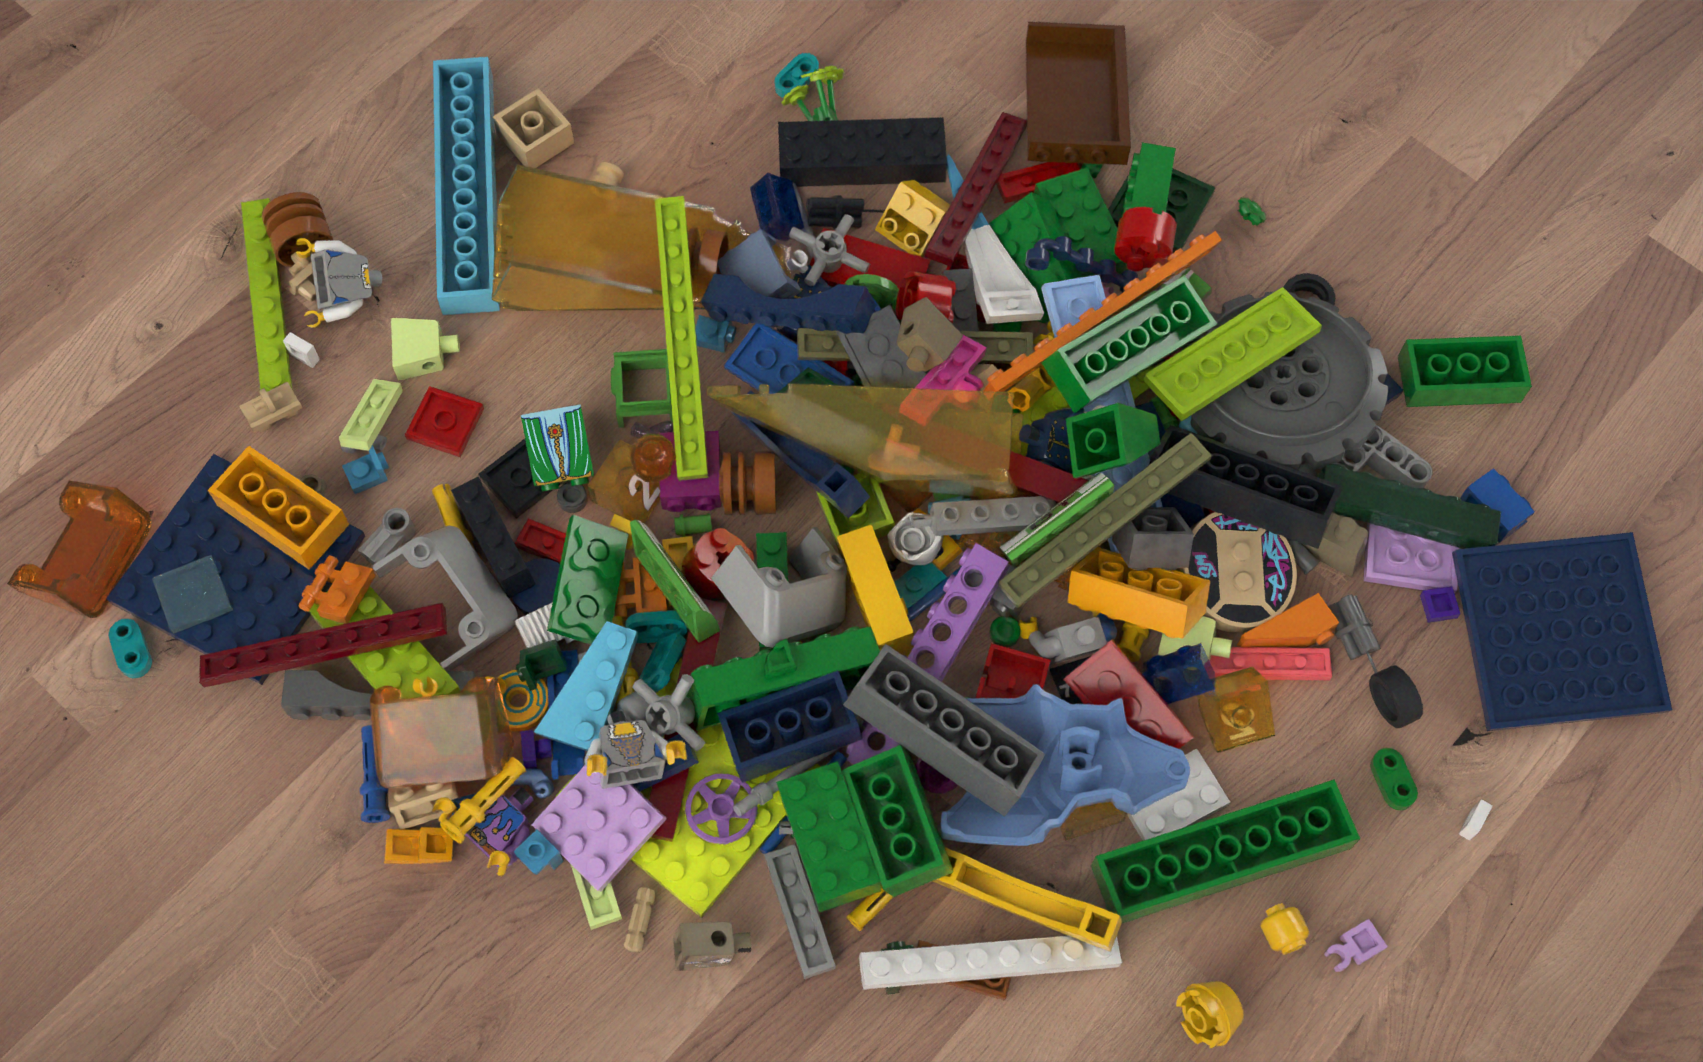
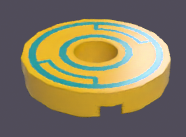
[488,670,549,731]

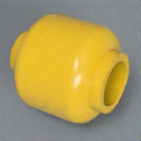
[1260,903,1309,955]

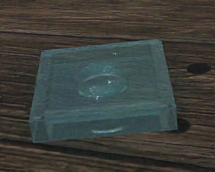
[152,555,233,634]

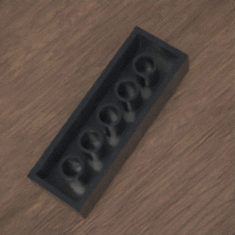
[778,117,947,187]
[1149,424,1343,549]

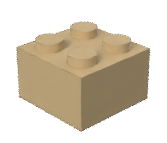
[493,88,574,172]

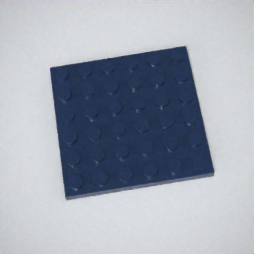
[106,454,365,685]
[1452,532,1672,731]

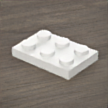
[1126,749,1230,841]

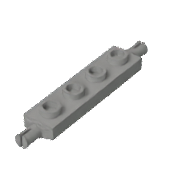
[911,496,1056,536]

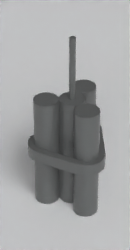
[1328,594,1381,673]

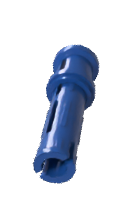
[359,725,390,823]

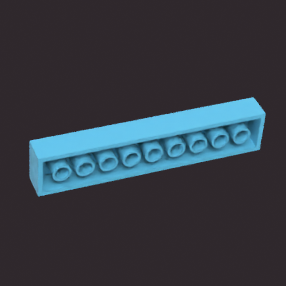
[433,57,500,315]

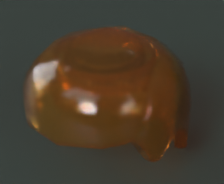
[629,434,676,483]

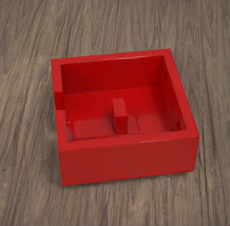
[975,643,1051,699]

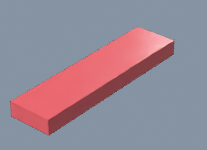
[1207,647,1332,680]

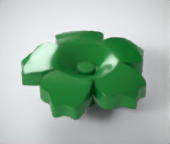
[1238,197,1266,226]

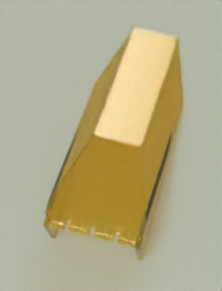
[492,164,791,311]
[707,384,1023,498]

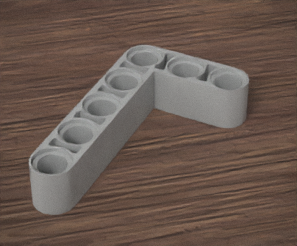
[1316,425,1432,495]

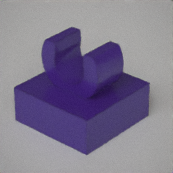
[1420,586,1461,623]
[520,730,552,769]

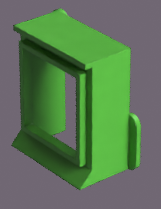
[610,349,673,428]

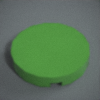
[844,274,899,311]

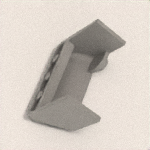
[372,526,518,671]
[711,527,847,648]

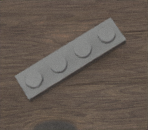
[764,844,836,979]

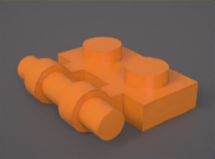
[298,556,376,624]
[615,557,667,621]

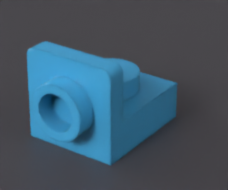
[696,315,736,353]
[342,445,389,494]
[514,830,564,875]

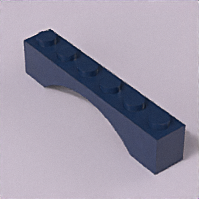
[701,274,876,334]
[730,390,870,519]

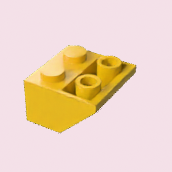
[875,180,950,257]

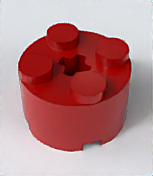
[1114,207,1177,272]
[896,271,956,323]
[682,528,754,600]

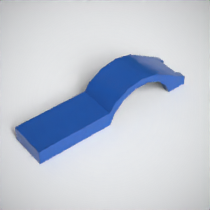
[547,650,585,780]

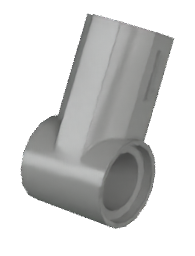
[358,508,416,565]

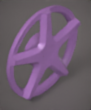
[685,773,758,845]

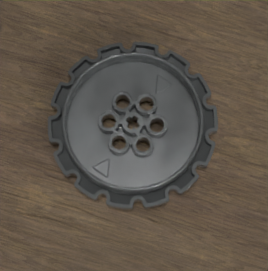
[1180,292,1388,470]

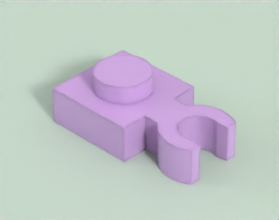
[1324,919,1388,972]

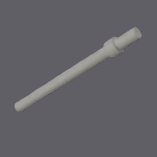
[733,718,866,816]

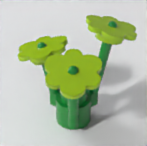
[782,66,844,121]

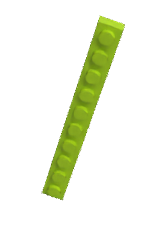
[655,196,709,481]

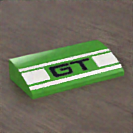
[999,473,1114,568]
[630,520,720,643]

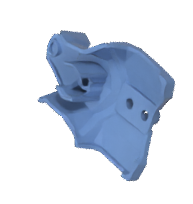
[941,684,1190,846]

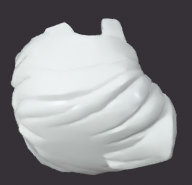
[887,512,943,565]

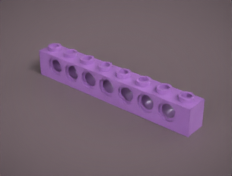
[846,543,1010,764]

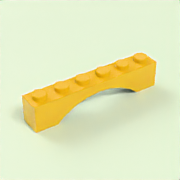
[932,847,1122,952]

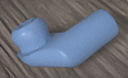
[512,769,554,798]

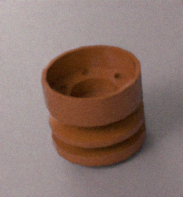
[262,192,333,267]
[687,227,729,289]
[719,451,776,515]

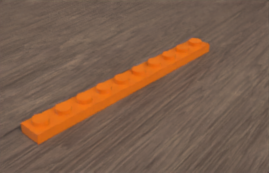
[982,231,1222,401]

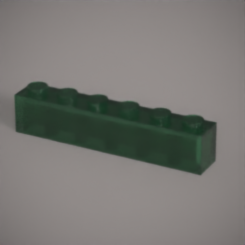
[1317,464,1501,549]

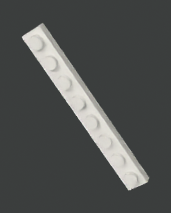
[859,936,1122,989]

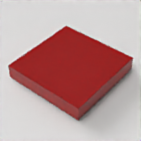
[405,386,484,457]

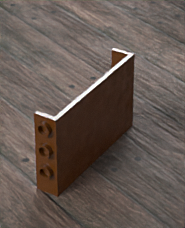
[1026,22,1131,165]

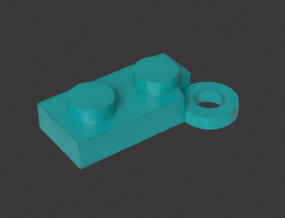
[639,632,686,693]

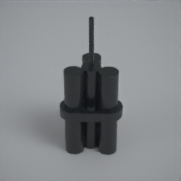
[806,195,885,230]

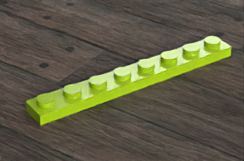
[241,198,292,392]

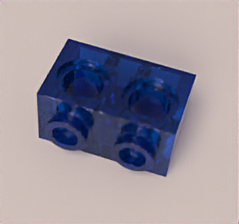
[750,173,804,242]
[1142,643,1215,705]

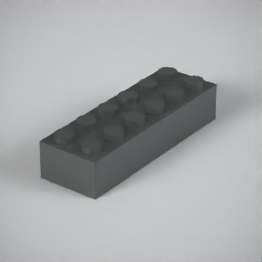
[844,644,1046,816]

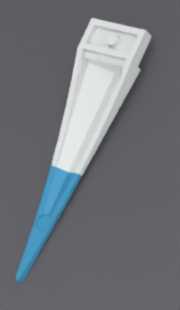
[947,155,1044,324]

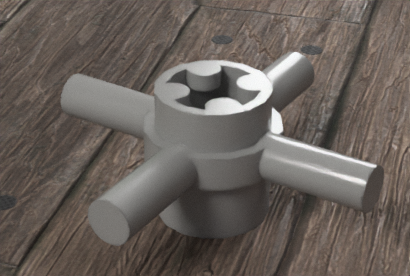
[789,215,870,286]
[632,674,705,751]

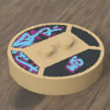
[1176,512,1297,632]

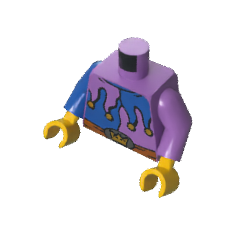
[432,787,534,876]

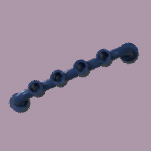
[1025,236,1138,293]

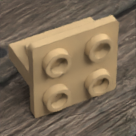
[388,763,459,829]

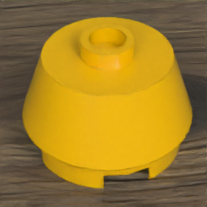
[1176,981,1243,1048]

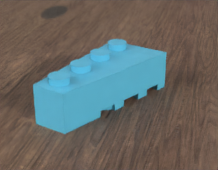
[534,621,639,752]

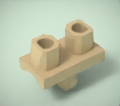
[288,252,316,302]
[239,382,302,432]

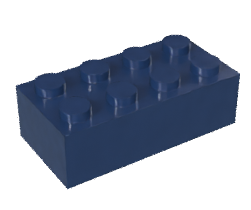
[718,670,862,783]

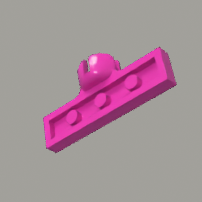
[899,334,987,427]

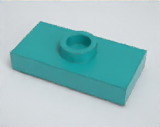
[894,562,947,609]

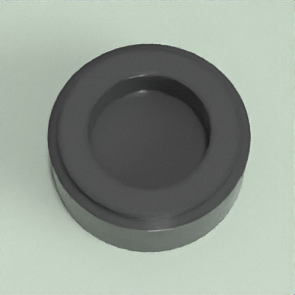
[557,482,588,513]

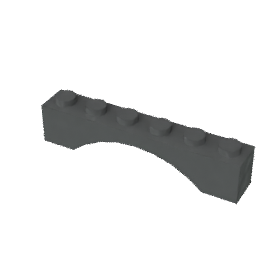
[281,670,479,721]

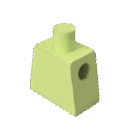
[391,318,460,380]
[1157,616,1232,671]

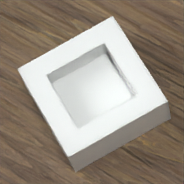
[283,332,320,368]
[1459,799,1492,841]

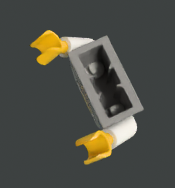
[296,238,382,328]
[584,711,687,789]

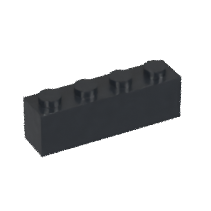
[451,477,536,598]

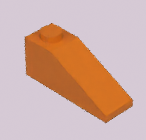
[1237,593,1339,648]

